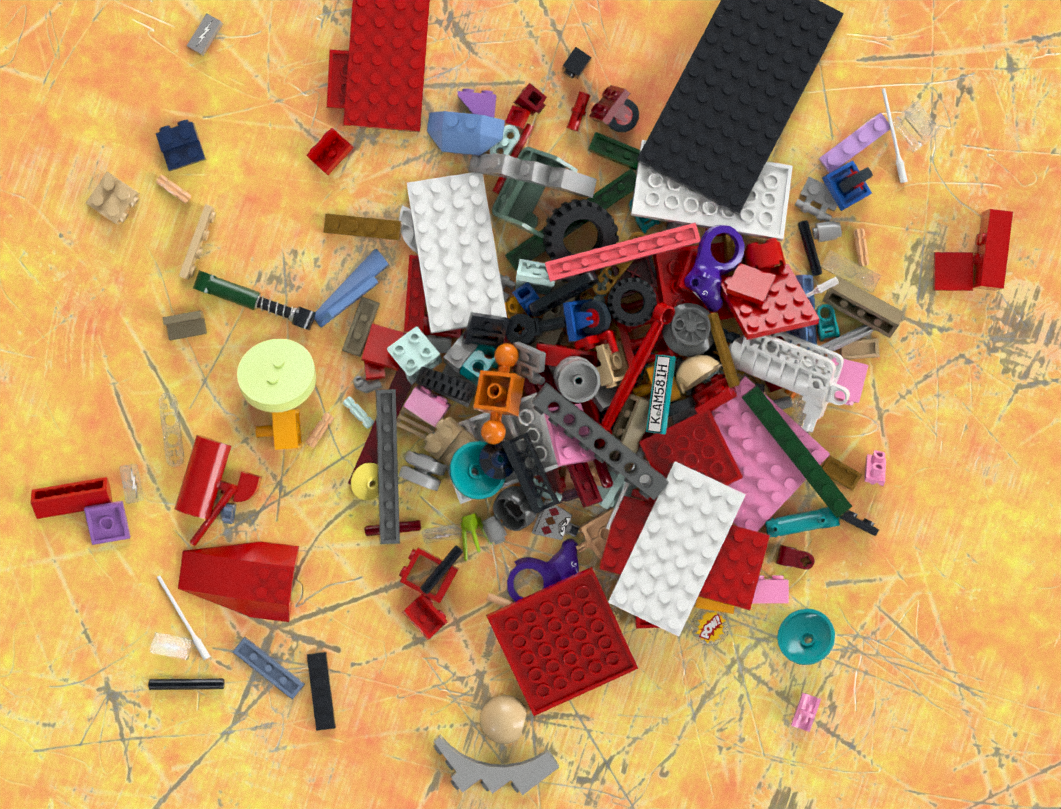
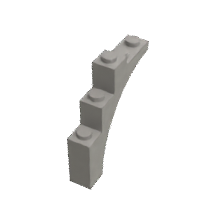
[469,153,597,198]
[434,734,559,795]

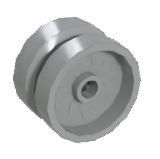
[554,356,601,403]
[398,450,447,491]

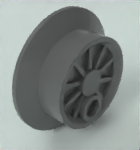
[662,303,714,357]

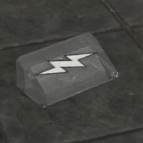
[119,463,144,504]
[421,523,462,544]
[150,632,193,660]

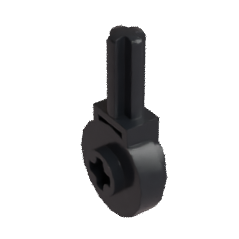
[506,314,566,345]

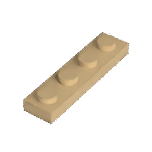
[179,204,216,280]

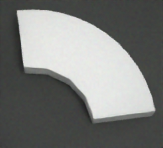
[399,205,418,254]

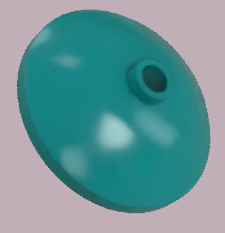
[450,441,506,500]
[777,609,835,665]

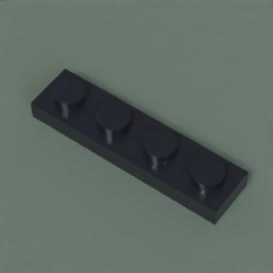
[307,652,336,731]

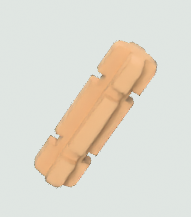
[156,175,191,204]
[854,228,869,266]
[306,413,334,448]

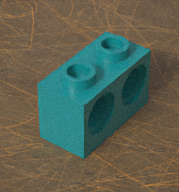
[459,345,499,386]

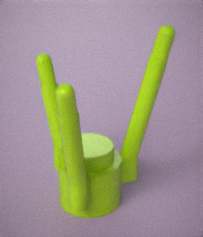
[460,513,493,561]

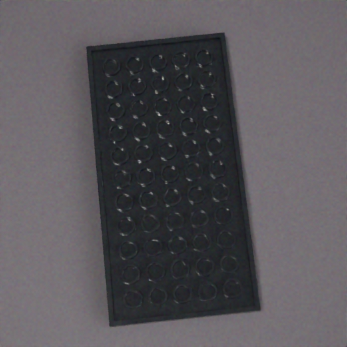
[636,0,844,215]

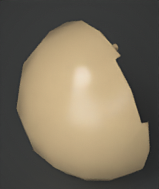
[676,355,722,395]
[480,695,527,744]

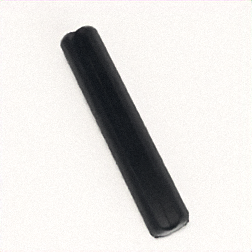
[798,220,822,276]
[420,545,463,594]

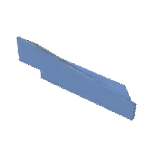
[314,249,389,328]

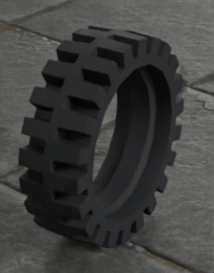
[415,366,475,403]

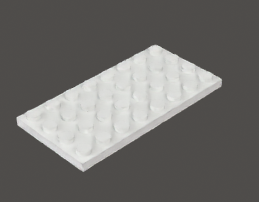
[631,140,793,241]
[407,172,507,333]
[608,462,746,636]

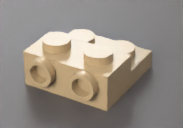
[86,172,140,225]
[596,341,629,389]
[423,417,479,467]

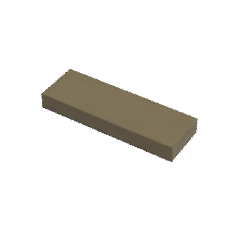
[342,297,380,357]

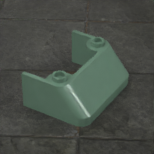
[492,147,578,238]

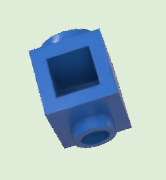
[512,282,540,317]

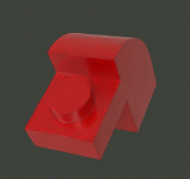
[219,471,262,502]

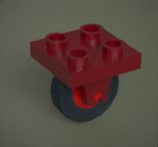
[589,85,639,132]

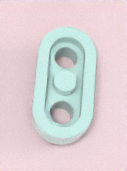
[490,125,520,155]

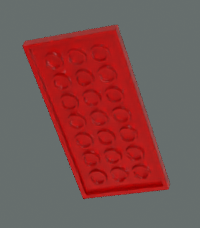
[343,0,430,132]
[599,495,770,611]

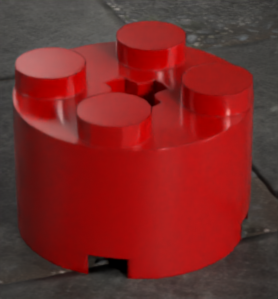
[744,238,786,270]

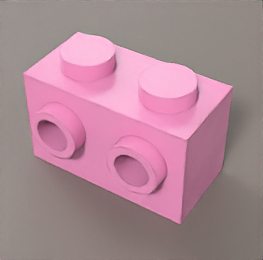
[403,385,451,427]
[752,575,789,603]

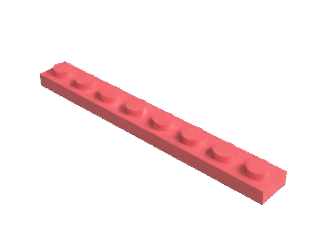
[545,223,701,282]

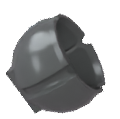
[493,486,537,531]

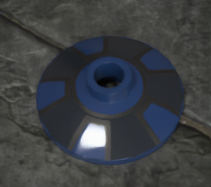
[479,441,514,479]

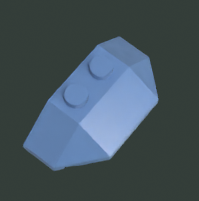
[427,111,505,156]

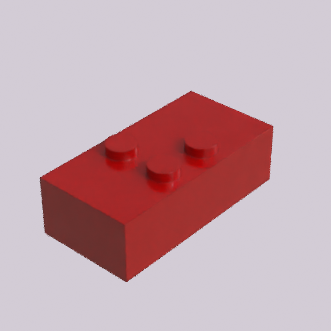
[973,209,1013,291]

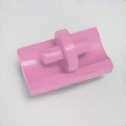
[864,450,886,486]
[791,692,821,732]

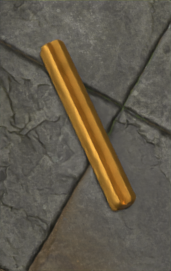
[707,313,740,388]

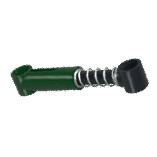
[193,270,316,331]

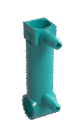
[765,507,840,538]

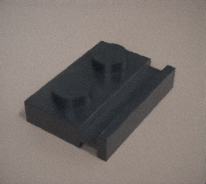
[839,510,879,536]

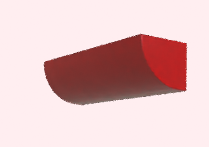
[30,477,112,519]

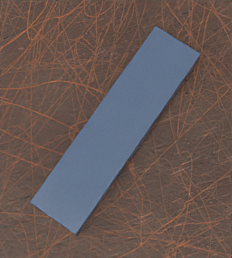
[233,637,305,700]

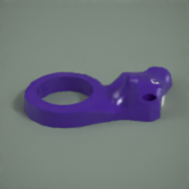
[684,225,745,312]
[507,538,579,602]

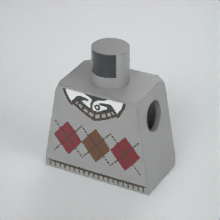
[532,498,580,540]

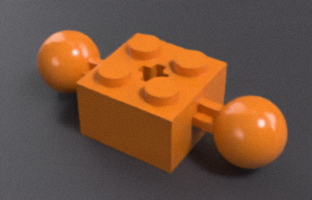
[474,343,525,444]

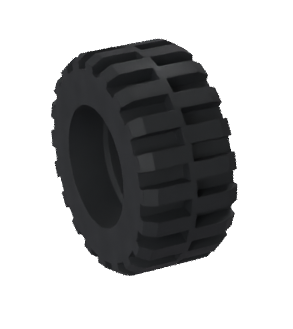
[543,199,619,275]

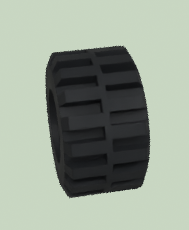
[607,278,657,327]

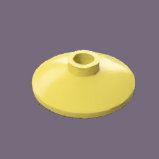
[351,463,378,501]

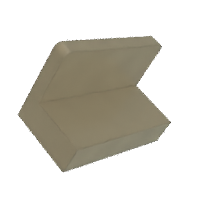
[162,310,207,340]

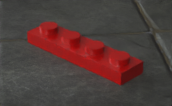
[404,255,426,333]

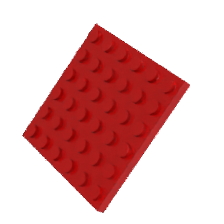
[486,567,639,716]

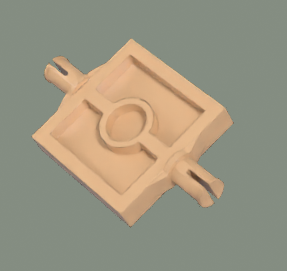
[576,507,614,559]

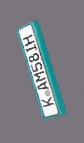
[646,355,676,434]

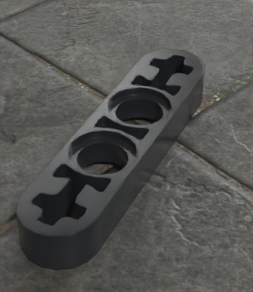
[529,271,599,317]

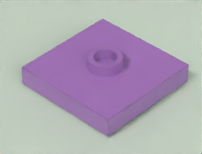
[84,501,131,545]

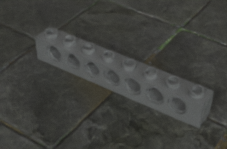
[532,382,669,500]

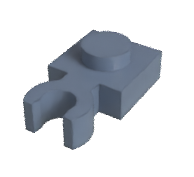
[221,503,237,524]

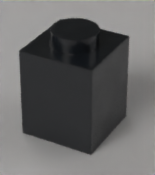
[562,47,592,79]

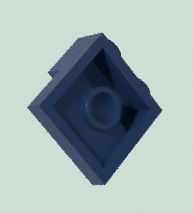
[156,120,206,171]

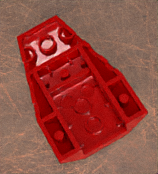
[178,541,299,622]

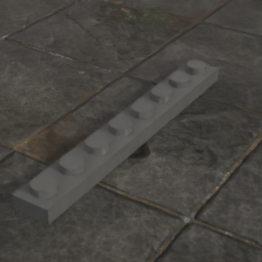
[375,389,400,544]

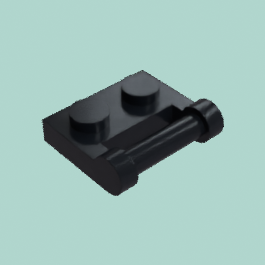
[462,312,509,349]

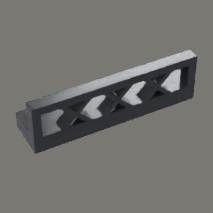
[502,432,560,515]

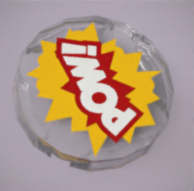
[691,609,730,646]

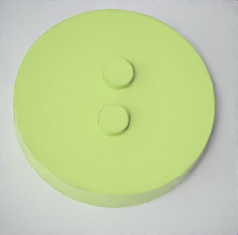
[237,339,316,412]

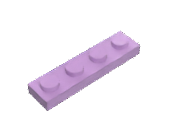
[819,113,890,173]

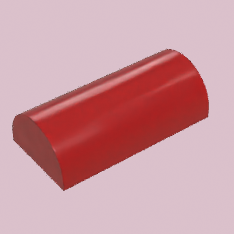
[174,435,231,520]

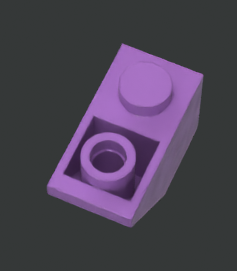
[458,88,497,118]

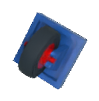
[822,161,873,211]
[563,299,611,342]

